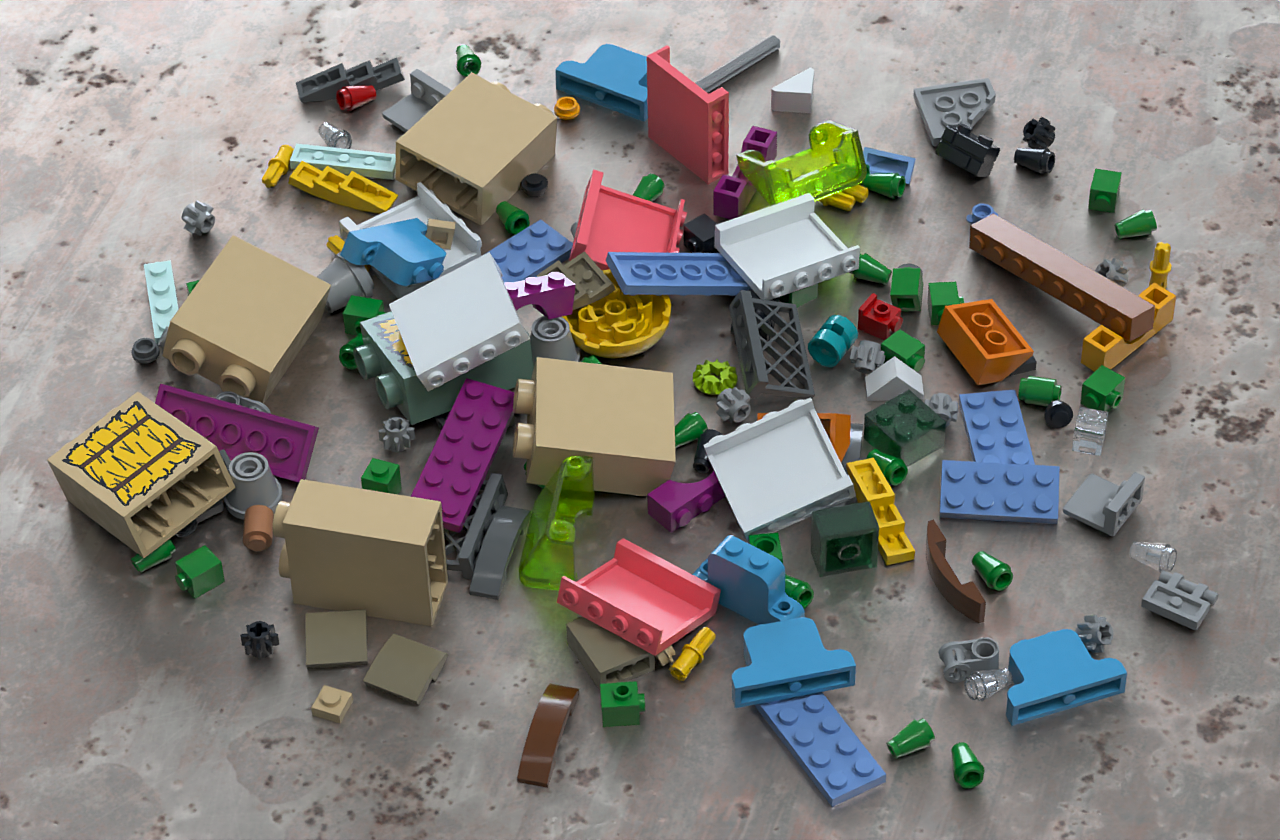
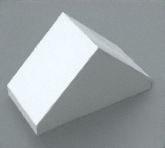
[771,67,814,113]
[865,356,924,401]

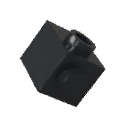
[683,213,720,253]

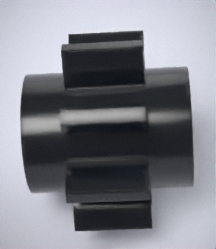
[1023,117,1056,148]
[240,621,280,659]

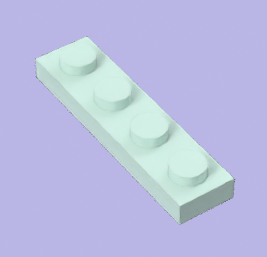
[290,144,396,180]
[144,260,179,345]

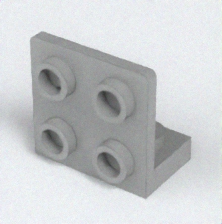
[383,69,452,132]
[1063,472,1145,537]

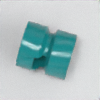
[808,315,858,367]

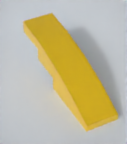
[288,161,398,214]
[846,458,915,565]

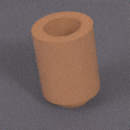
[243,505,274,551]

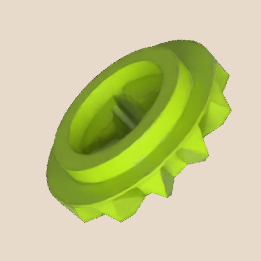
[693,359,738,395]

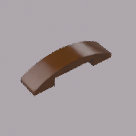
[926,519,986,623]
[517,684,580,788]

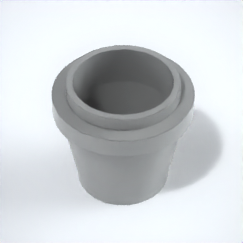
[317,252,375,313]
[530,316,580,366]
[224,452,283,519]

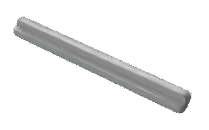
[695,35,781,93]

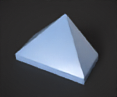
[861,147,916,184]

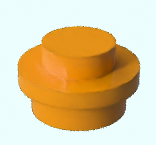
[554,96,580,120]

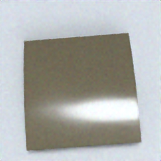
[536,251,616,310]
[305,609,368,669]
[363,633,448,705]

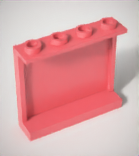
[647,45,729,185]
[569,169,687,270]
[557,538,721,656]

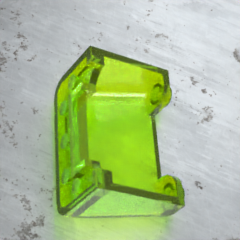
[736,120,867,206]
[519,456,595,590]

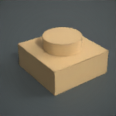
[425,219,455,249]
[311,685,353,724]

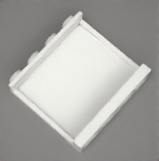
[339,182,482,299]
[714,193,860,300]
[389,252,530,392]
[704,397,856,544]

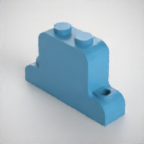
[555,44,648,122]
[340,218,446,286]
[692,535,805,625]
[732,617,856,708]
[1006,629,1127,726]

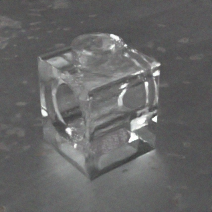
[1072,407,1109,456]

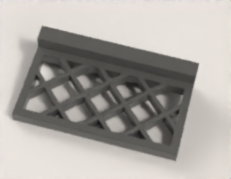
[729,290,815,399]
[443,473,508,579]

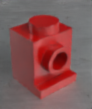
[858,293,903,341]

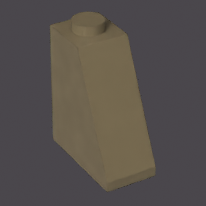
[566,617,655,690]

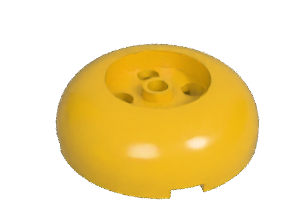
[562,270,671,359]

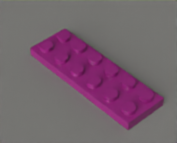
[410,378,514,533]
[155,384,319,482]

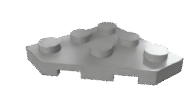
[913,78,996,146]

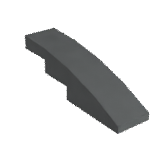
[296,57,405,102]

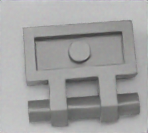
[1141,570,1219,630]

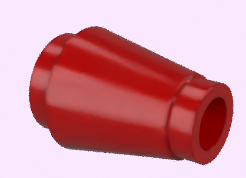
[336,85,377,111]

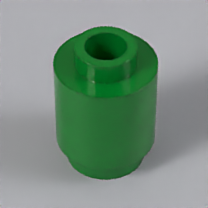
[1018,376,1062,407]

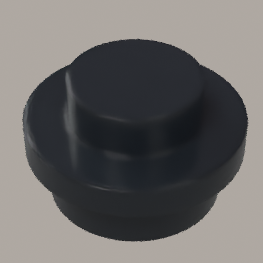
[521,173,548,198]
[1044,400,1073,428]

